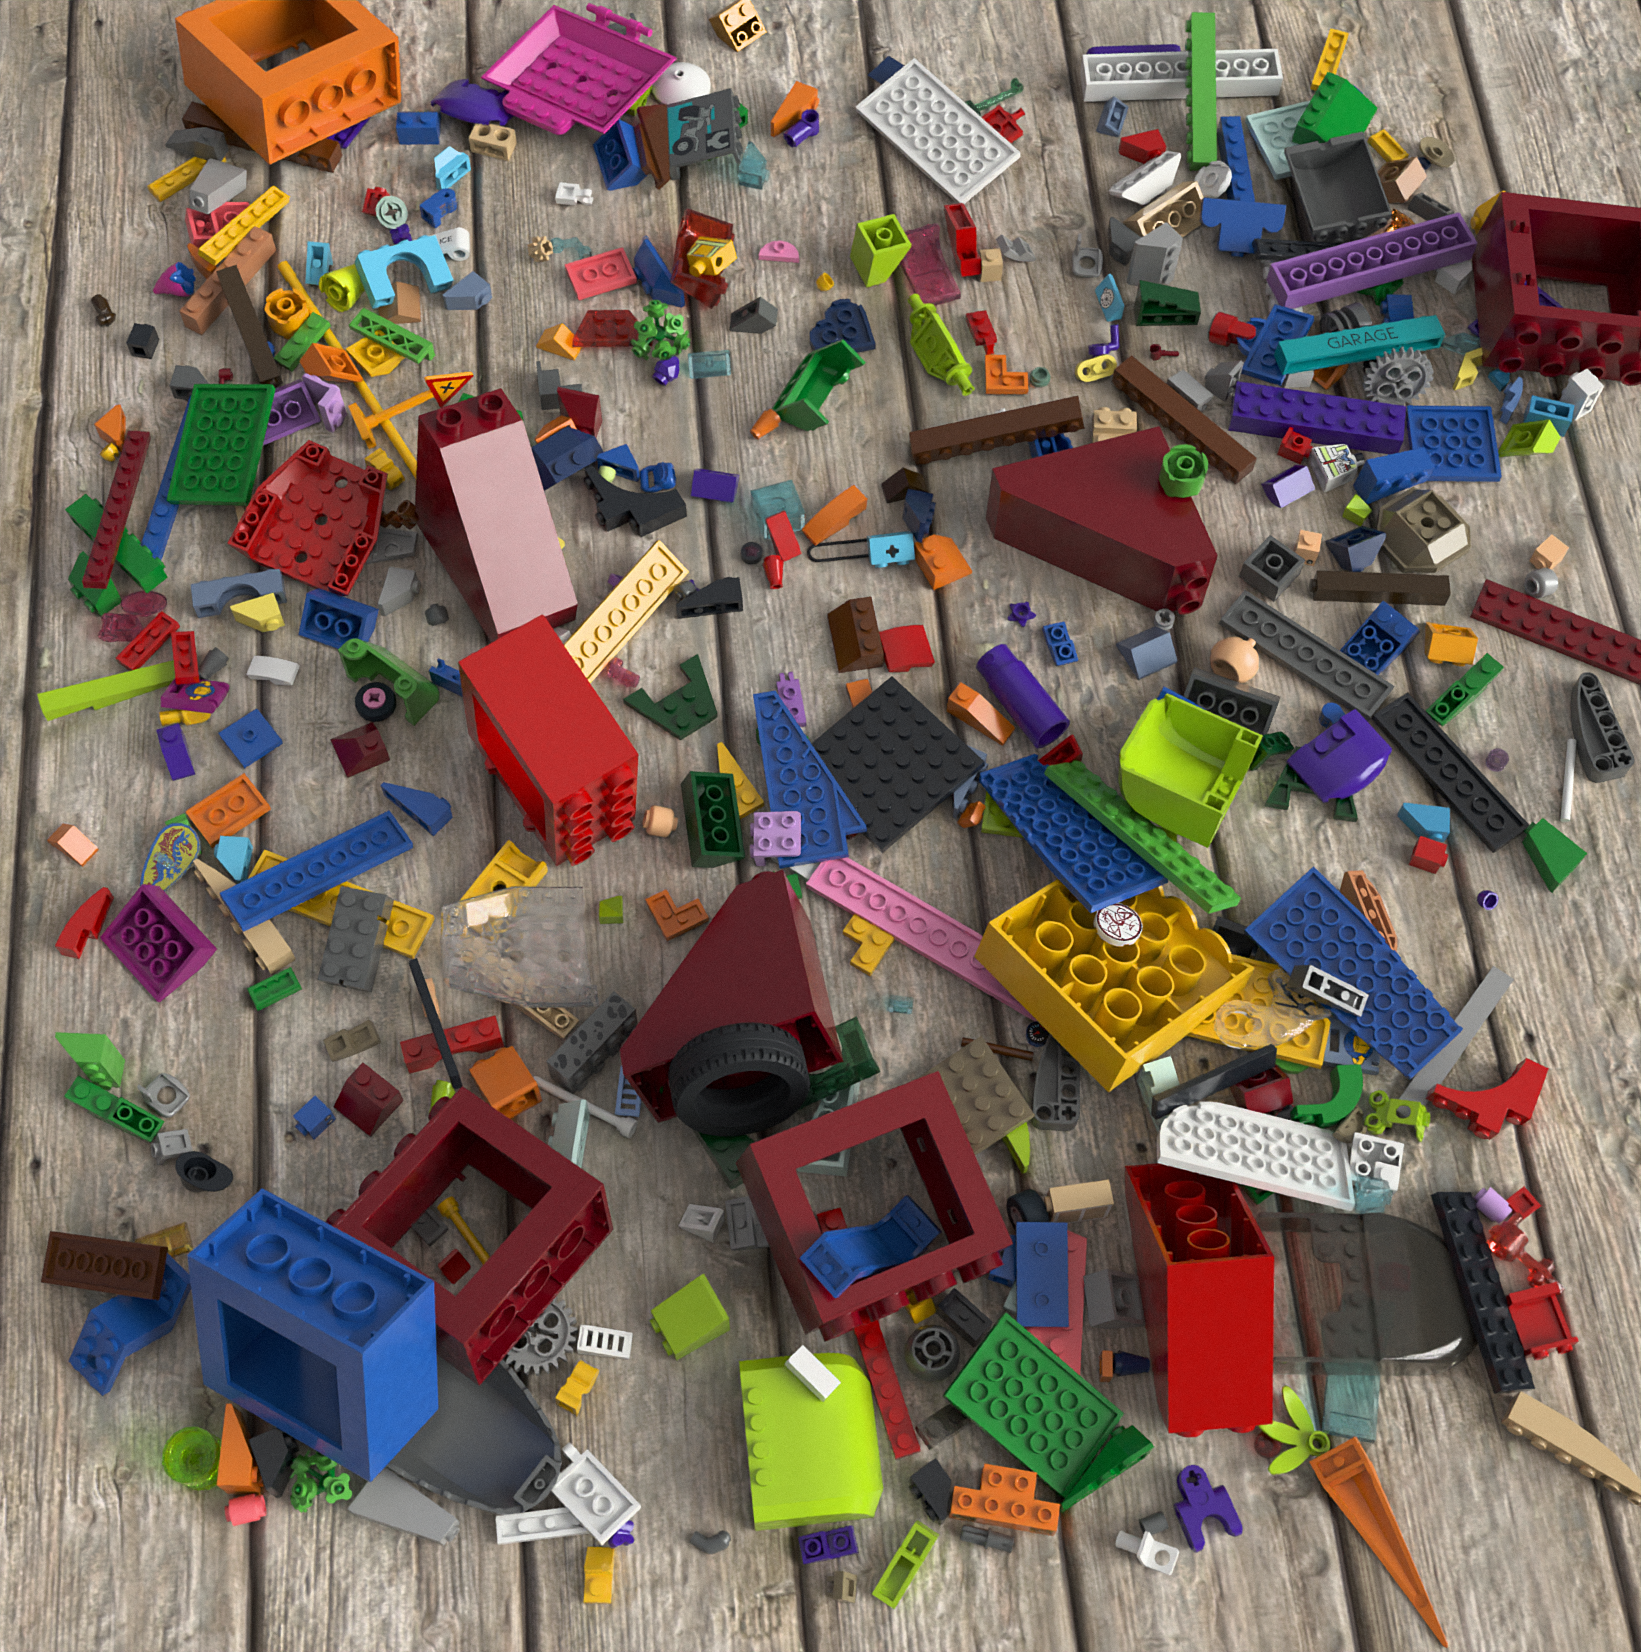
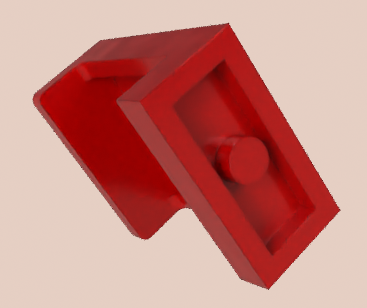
[1506,1282,1579,1361]

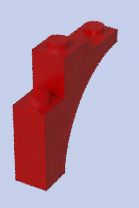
[1425,1058,1549,1140]

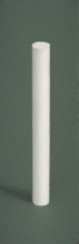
[1560,739,1577,823]

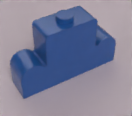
[1200,198,1286,257]

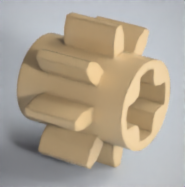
[527,236,553,262]

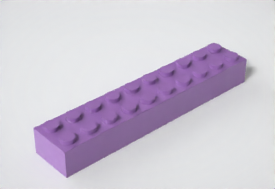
[1266,212,1477,309]

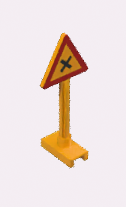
[348,372,474,449]

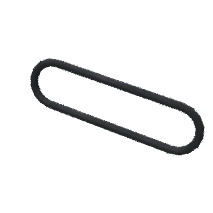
[807,538,868,562]

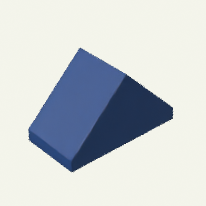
[597,444,640,482]

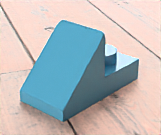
[305,241,333,285]

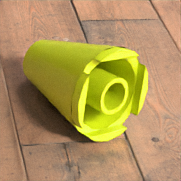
[319,264,365,312]

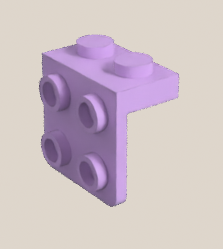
[302,373,347,433]
[750,811,801,866]

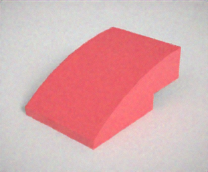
[185,202,250,248]

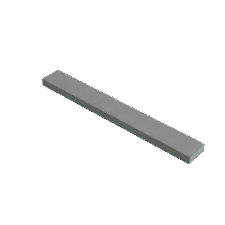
[1396,966,1514,1118]

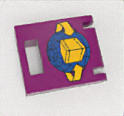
[160,679,230,714]

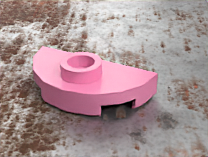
[758,241,799,263]

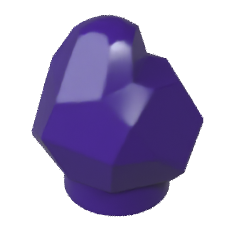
[652,356,679,386]

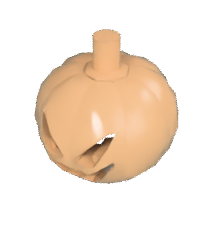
[1210,636,1259,683]

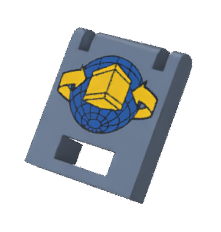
[1322,1016,1380,1075]

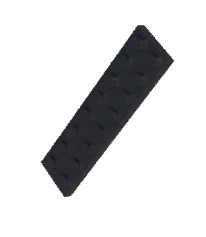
[1372,692,1529,853]
[1431,1192,1535,1394]

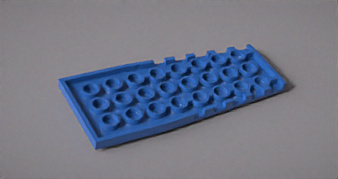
[979,754,1168,913]
[1244,866,1463,1079]

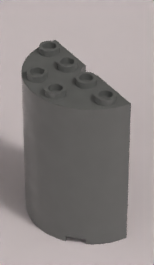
[1284,132,1392,244]

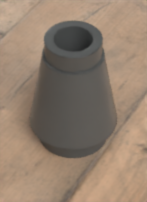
[198,647,229,680]

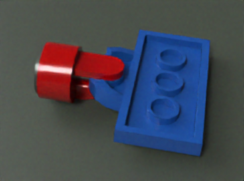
[1208,304,1314,386]

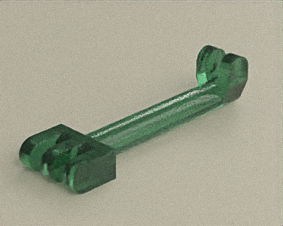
[964,78,1024,116]

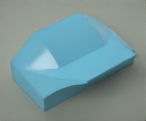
[434,146,471,191]

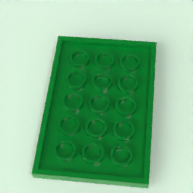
[166,384,276,506]
[942,1312,1124,1498]

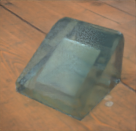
[888,995,914,1014]

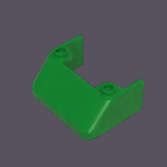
[771,339,866,431]

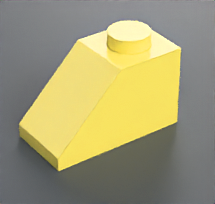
[230,593,285,632]

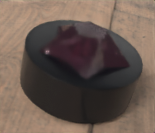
[741,542,763,565]

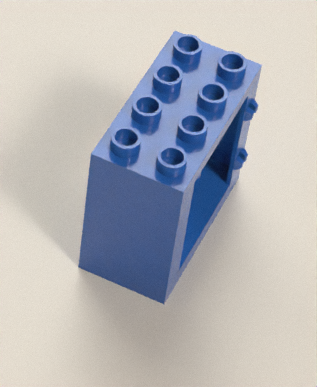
[187,1188,438,1482]

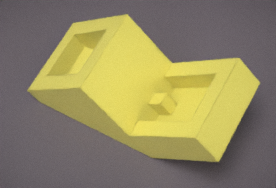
[1452,347,1483,391]

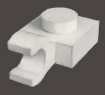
[555,182,593,206]

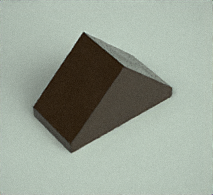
[881,467,928,504]

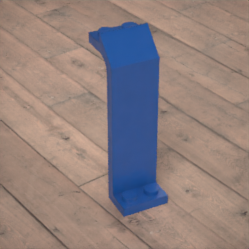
[800,1195,942,1298]

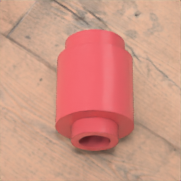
[225,1493,266,1526]

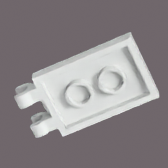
[543,1442,641,1546]

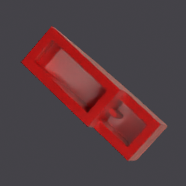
[55,887,114,959]

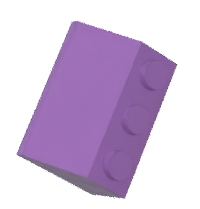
[263,379,321,445]

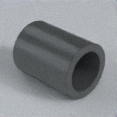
[1139,1511,1169,1536]

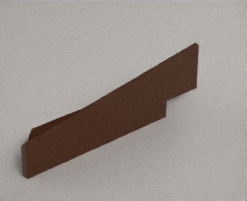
[634,104,670,190]

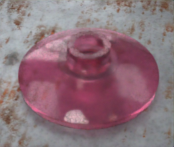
[121,591,167,617]

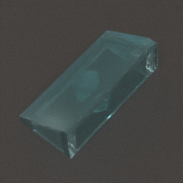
[688,350,731,379]

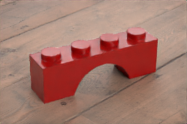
[400,1015,504,1074]

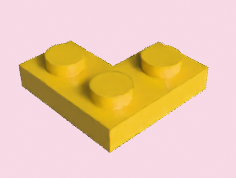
[843,914,895,976]

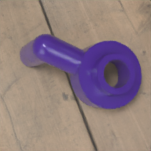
[1088,324,1119,357]

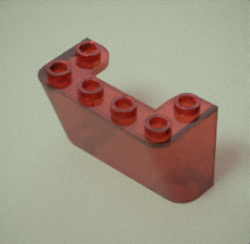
[670,208,735,309]

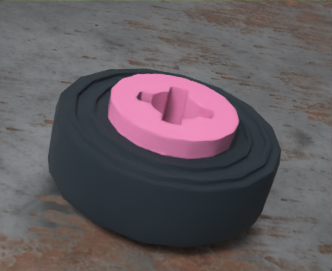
[355,682,396,722]

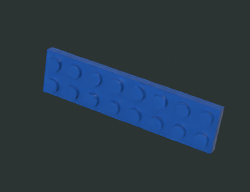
[220,810,413,932]

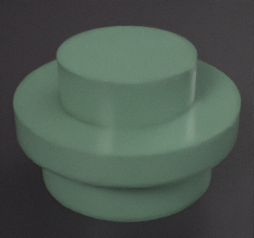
[1029,367,1051,387]

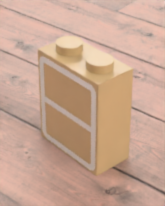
[1044,1179,1114,1224]

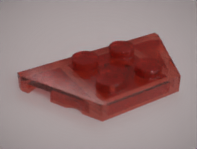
[572,310,653,347]

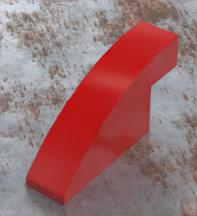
[944,203,981,277]

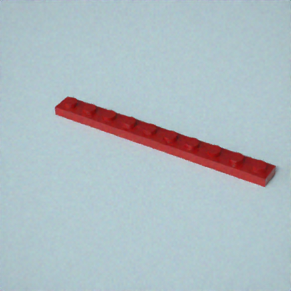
[817,1207,921,1460]

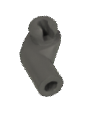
[690,1530,731,1554]

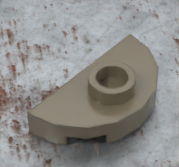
[1332,1105,1367,1143]

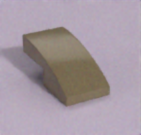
[323,1020,381,1062]

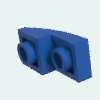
[1042,621,1078,667]

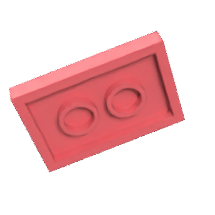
[565,247,637,300]

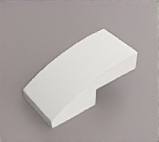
[246,656,300,685]

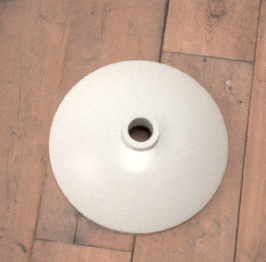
[652,62,710,105]

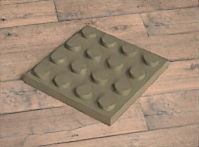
[915,1036,1035,1155]

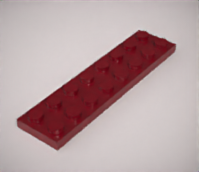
[1470,579,1641,685]

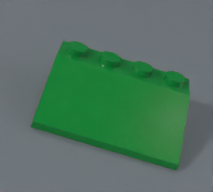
[1292,72,1378,145]

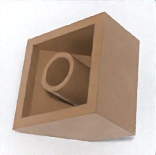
[1378,156,1427,203]

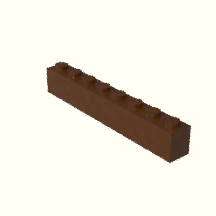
[182,101,343,173]
[1112,355,1257,484]
[909,396,1085,465]

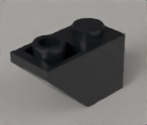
[908,1458,951,1525]

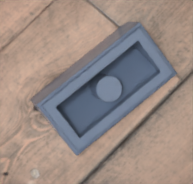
[1096,96,1129,137]

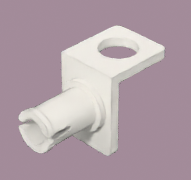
[1116,1531,1179,1575]

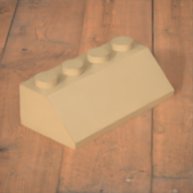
[1123,181,1204,238]

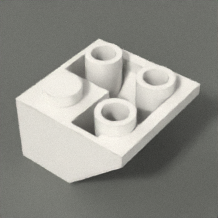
[1349,1132,1404,1199]

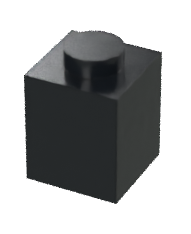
[126,323,160,359]

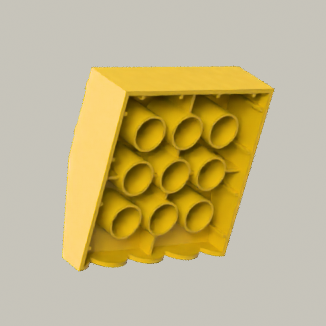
[974,879,1255,1092]

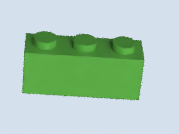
[55,1032,125,1090]

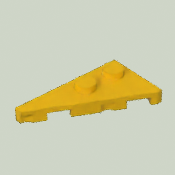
[717,742,764,820]

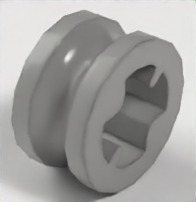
[1154,609,1175,631]

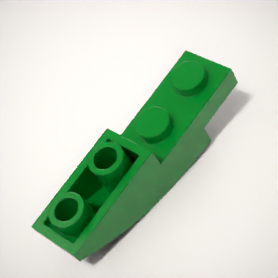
[1425,653,1504,727]
[64,1075,165,1143]

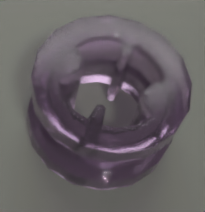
[1486,748,1509,772]

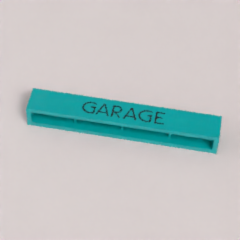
[1274,315,1445,375]

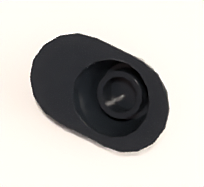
[175,1151,233,1193]

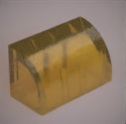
[135,1222,194,1258]

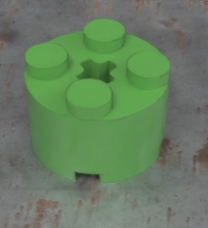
[1159,444,1208,497]

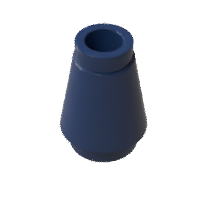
[1113,1350,1150,1377]

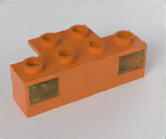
[949,1463,1060,1536]

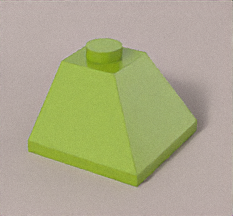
[1498,419,1561,457]

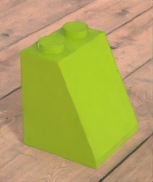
[850,214,911,288]
[649,1274,730,1361]

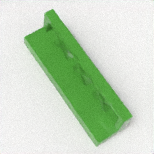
[349,308,435,364]

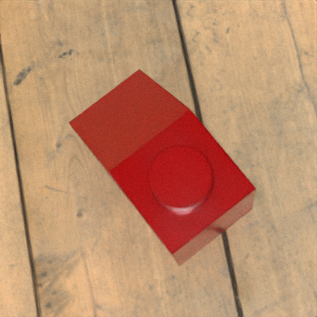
[1118,129,1167,164]

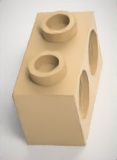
[469,123,517,161]

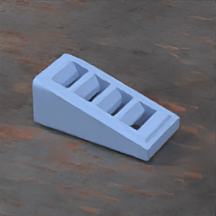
[615,1066,642,1117]

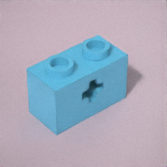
[866,531,915,568]

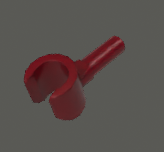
[1150,344,1179,361]
[218,368,233,384]

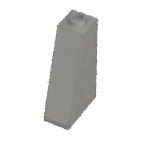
[190,158,247,214]
[348,1467,460,1546]

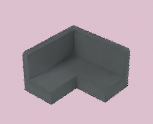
[536,361,583,410]

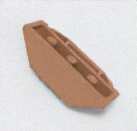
[1339,870,1397,952]

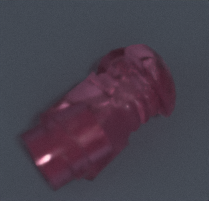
[606,657,640,688]

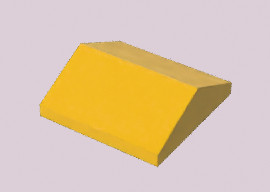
[345,330,405,377]

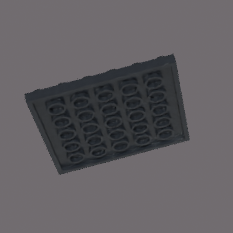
[811,676,985,854]

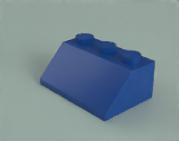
[593,119,647,191]
[298,588,379,649]

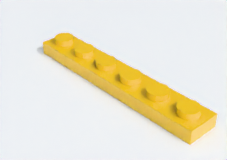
[198,185,290,266]

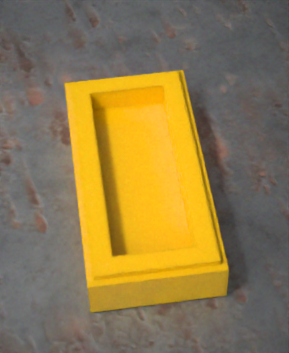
[1367,129,1409,162]

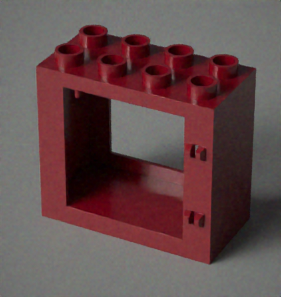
[1472,192,1641,386]
[736,1071,1013,1342]
[326,1086,614,1386]

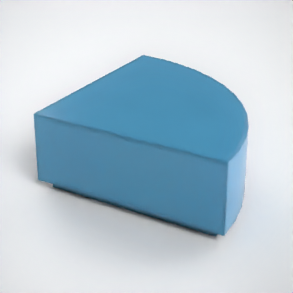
[1488,368,1510,392]

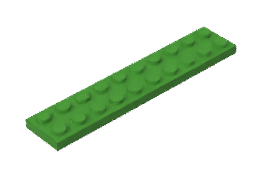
[1044,760,1241,914]

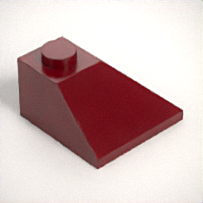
[557,387,602,438]
[330,722,390,778]

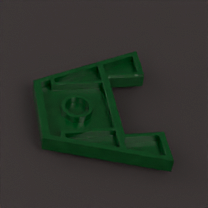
[623,654,718,741]
[1265,746,1358,822]

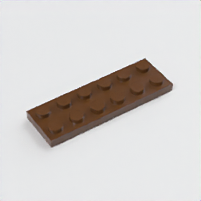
[41,1231,168,1300]

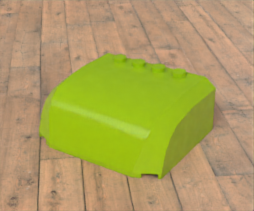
[1118,693,1263,848]
[739,1353,883,1531]

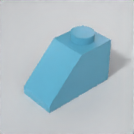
[214,836,253,885]

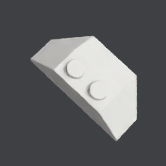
[1109,151,1181,205]

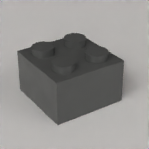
[1239,535,1305,602]

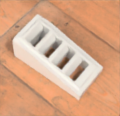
[577,1325,633,1359]

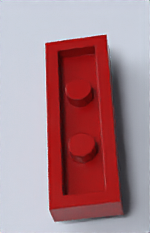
[116,611,180,671]
[171,631,199,685]

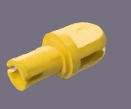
[159,709,211,726]

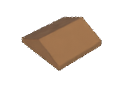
[378,281,421,324]

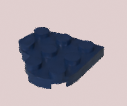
[809,299,876,353]

